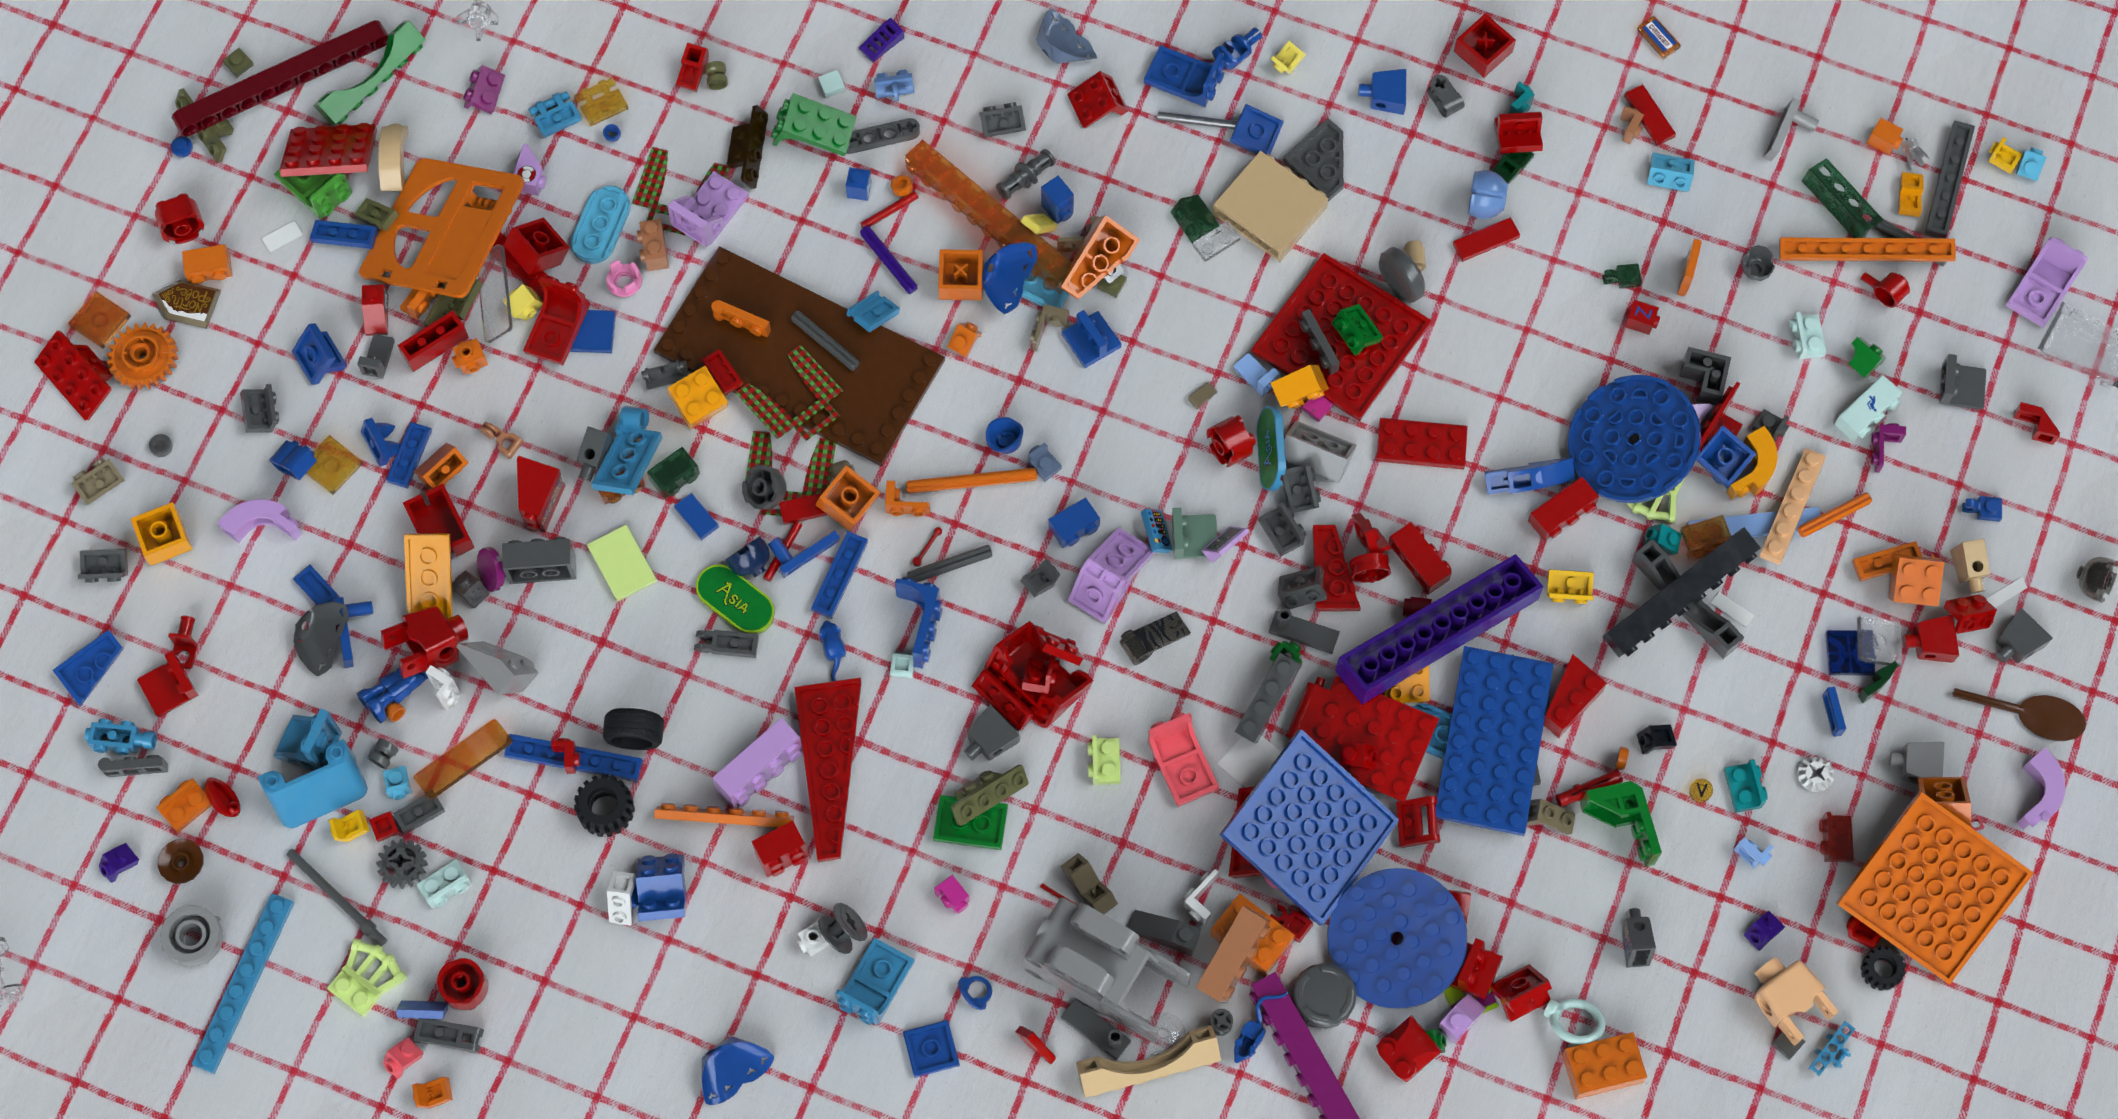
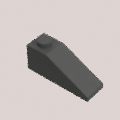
[1128,910,1201,957]

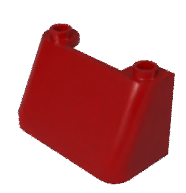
[984,621,1094,728]

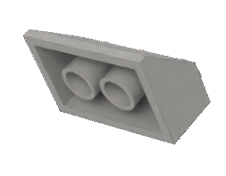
[1284,421,1357,482]

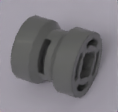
[367,738,399,769]

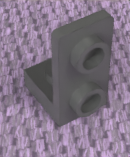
[357,334,395,379]

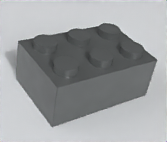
[502,537,576,584]

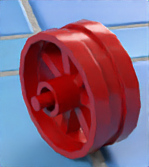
[1349,553,1391,583]

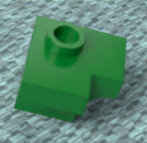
[1848,337,1887,378]

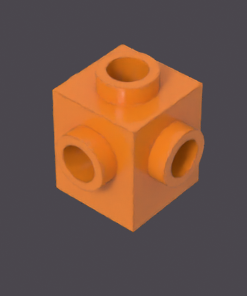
[452,338,488,375]

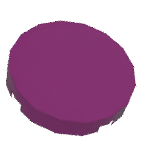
[477,547,505,592]

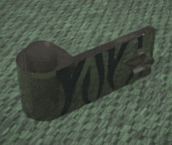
[1119,611,1191,665]

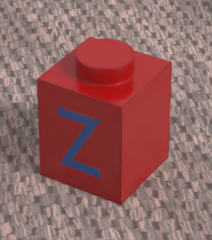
[1625,299,1660,335]

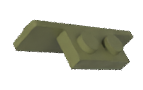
[175,88,234,163]
[424,279,483,327]
[951,764,1029,826]

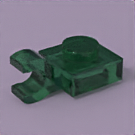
[1602,264,1642,289]

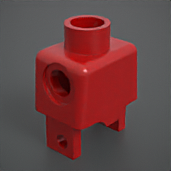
[381,606,469,679]

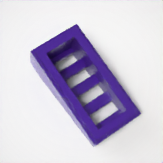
[859,18,904,63]

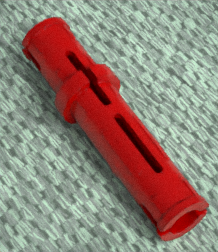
[1555,769,1623,808]

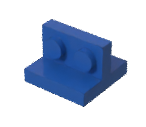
[1062,310,1122,368]
[292,323,347,385]

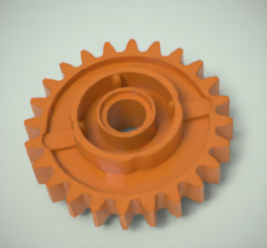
[106,322,179,390]

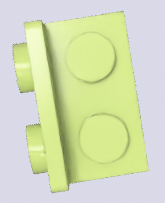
[1088,735,1121,785]

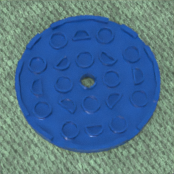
[1568,375,1701,503]
[1328,868,1467,1009]

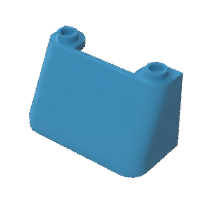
[257,739,368,828]

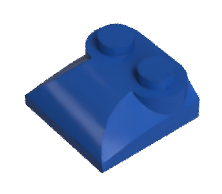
[1696,425,1756,488]

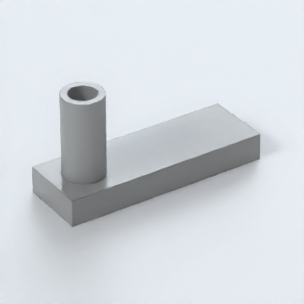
[1764,98,1819,161]

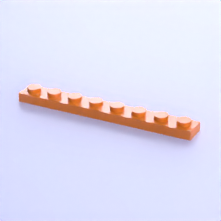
[1779,237,1956,262]

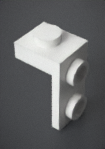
[1184,869,1219,925]

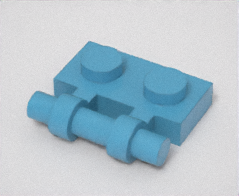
[528,91,582,138]

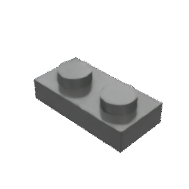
[393,791,445,834]

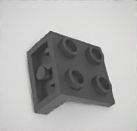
[1939,354,1986,410]

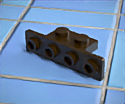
[726,105,768,189]

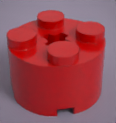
[155,194,204,244]
[1206,415,1256,467]
[437,958,488,1010]

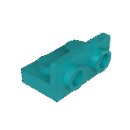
[1724,759,1768,813]

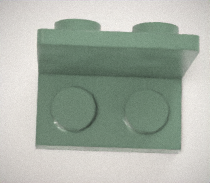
[1172,508,1217,559]

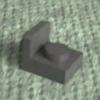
[1752,409,1789,441]

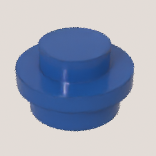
[171,136,193,157]

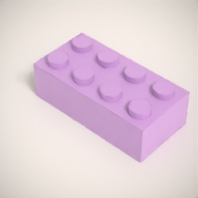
[712,718,803,808]

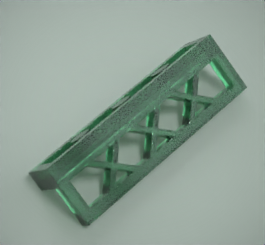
[1802,158,1884,238]

